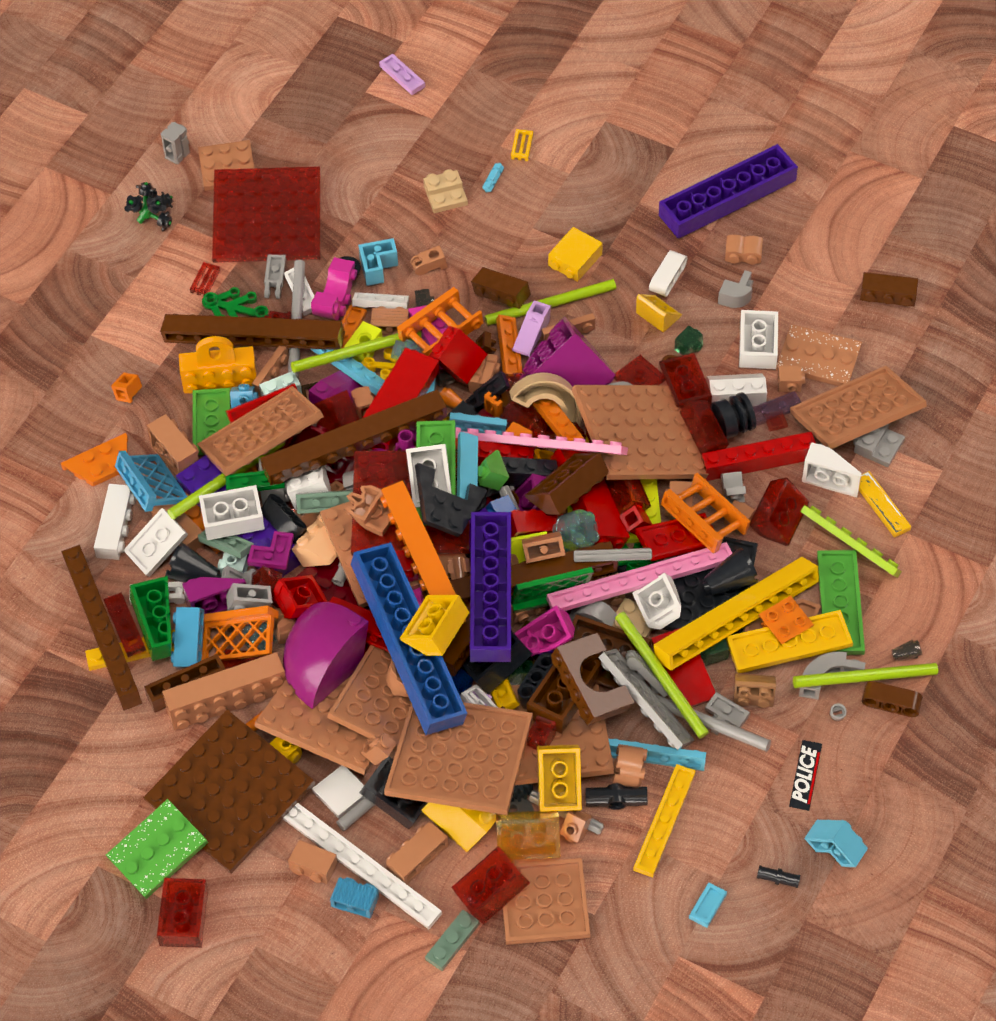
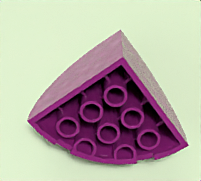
[520,316,615,387]
[283,602,369,709]

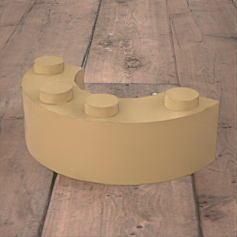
[509,373,582,430]

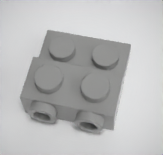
[853,424,905,467]

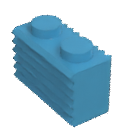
[330,877,379,919]

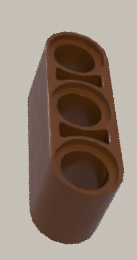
[861,681,923,717]

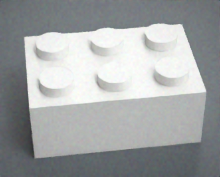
[739,310,778,369]
[199,485,265,540]

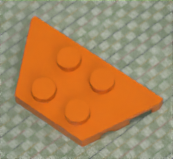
[61,433,128,487]

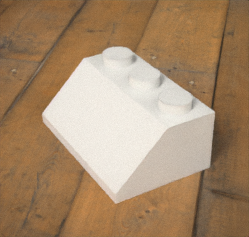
[707,373,767,407]

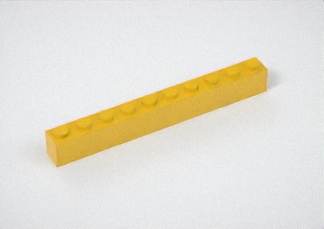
[654,557,819,670]

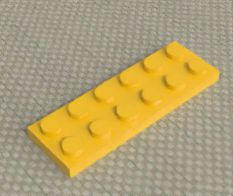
[726,610,853,674]

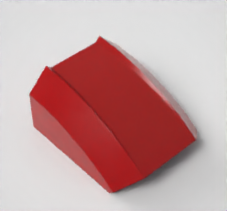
[274,575,329,619]

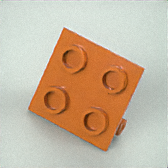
[758,595,814,644]

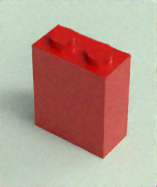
[429,326,488,384]

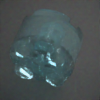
[553,509,599,552]

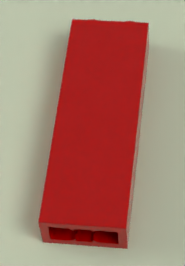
[363,347,439,453]
[550,449,630,549]

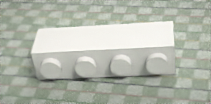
[94,484,136,560]

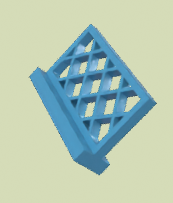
[115,451,188,512]

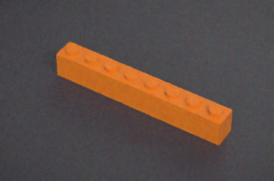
[380,480,466,623]

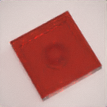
[613,355,666,385]

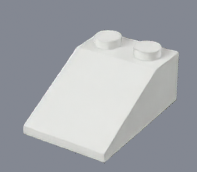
[802,442,862,498]
[406,444,452,507]

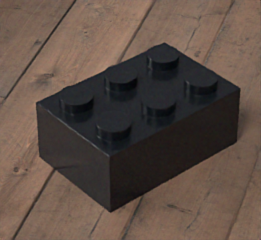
[462,630,532,695]
[359,757,427,830]

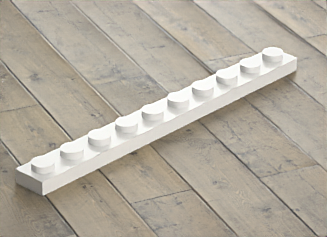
[283,803,442,929]

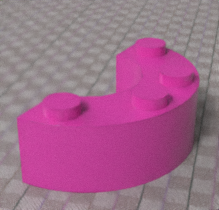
[311,257,357,320]

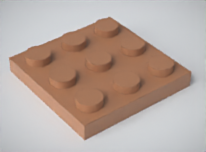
[198,140,257,191]

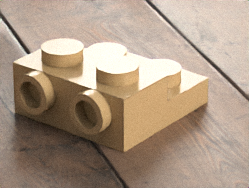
[423,169,468,213]

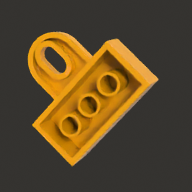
[179,336,257,394]

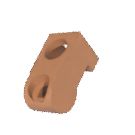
[410,245,448,275]

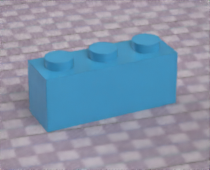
[171,607,204,668]

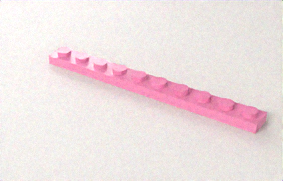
[456,427,628,455]
[546,542,732,611]

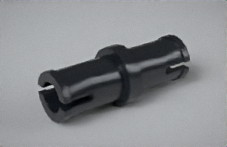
[757,865,801,888]

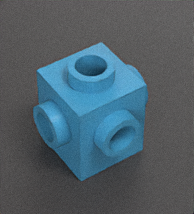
[230,384,259,408]

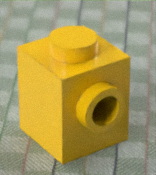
[269,737,302,764]

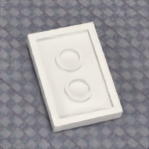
[123,508,188,577]

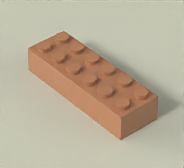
[162,652,286,731]

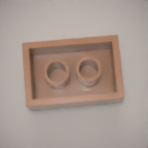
[147,414,199,476]

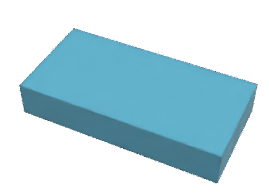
[689,883,727,928]

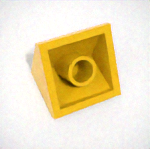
[636,294,682,333]

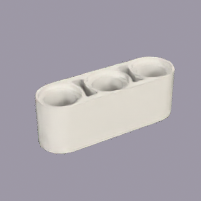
[649,250,688,297]

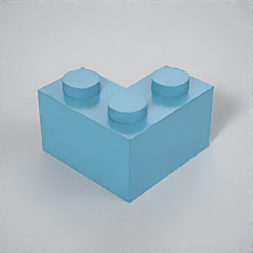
[358,238,398,286]
[805,819,868,867]

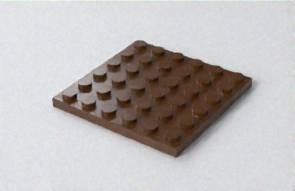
[143,709,316,874]

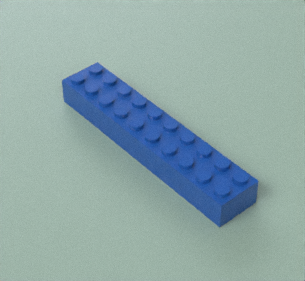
[351,542,467,735]

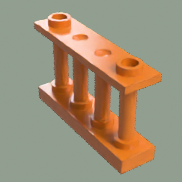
[397,287,484,356]
[661,473,750,554]

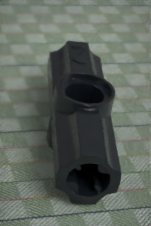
[585,783,648,810]

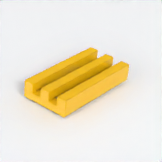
[511,129,533,161]

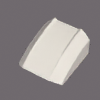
[632,573,681,630]

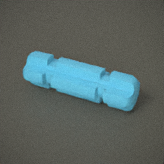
[482,163,504,192]

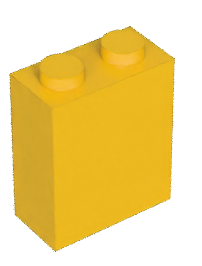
[548,227,603,282]

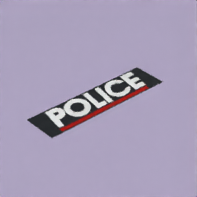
[789,740,822,811]

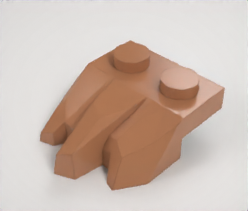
[345,485,391,537]

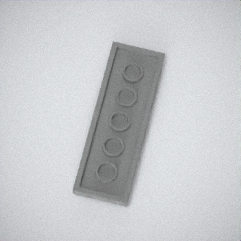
[598,649,694,750]

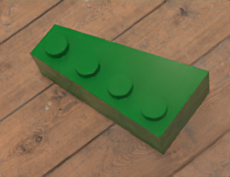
[130,576,172,661]

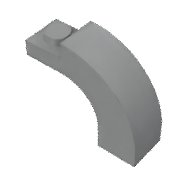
[799,652,866,700]

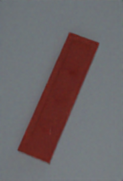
[103,592,146,657]

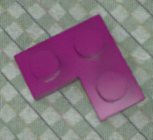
[247,531,294,570]

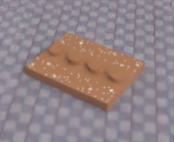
[776,324,862,386]

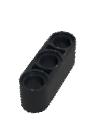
[261,494,307,544]
[517,653,553,709]

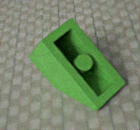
[478,450,509,491]

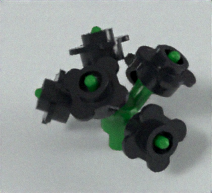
[124,182,174,231]

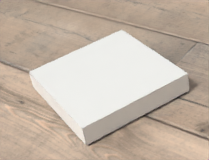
[312,765,365,819]

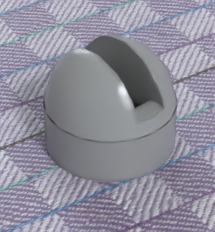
[830,703,847,721]

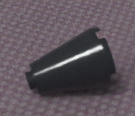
[165,542,221,582]
[702,547,759,595]

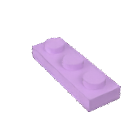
[379,54,425,95]

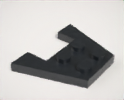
[415,463,487,537]

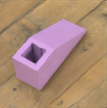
[512,300,551,356]

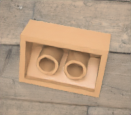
[292,514,337,567]

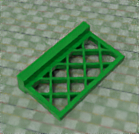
[511,567,593,614]

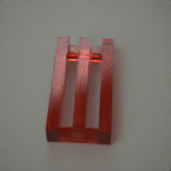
[190,262,220,296]

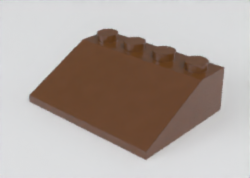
[565,614,652,689]

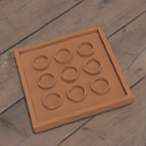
[499,858,590,945]

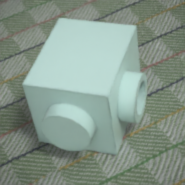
[218,552,248,575]

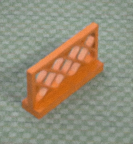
[202,605,279,661]

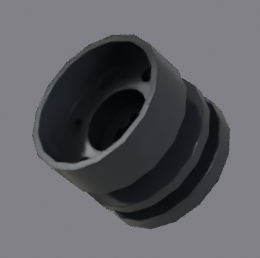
[710,392,757,440]

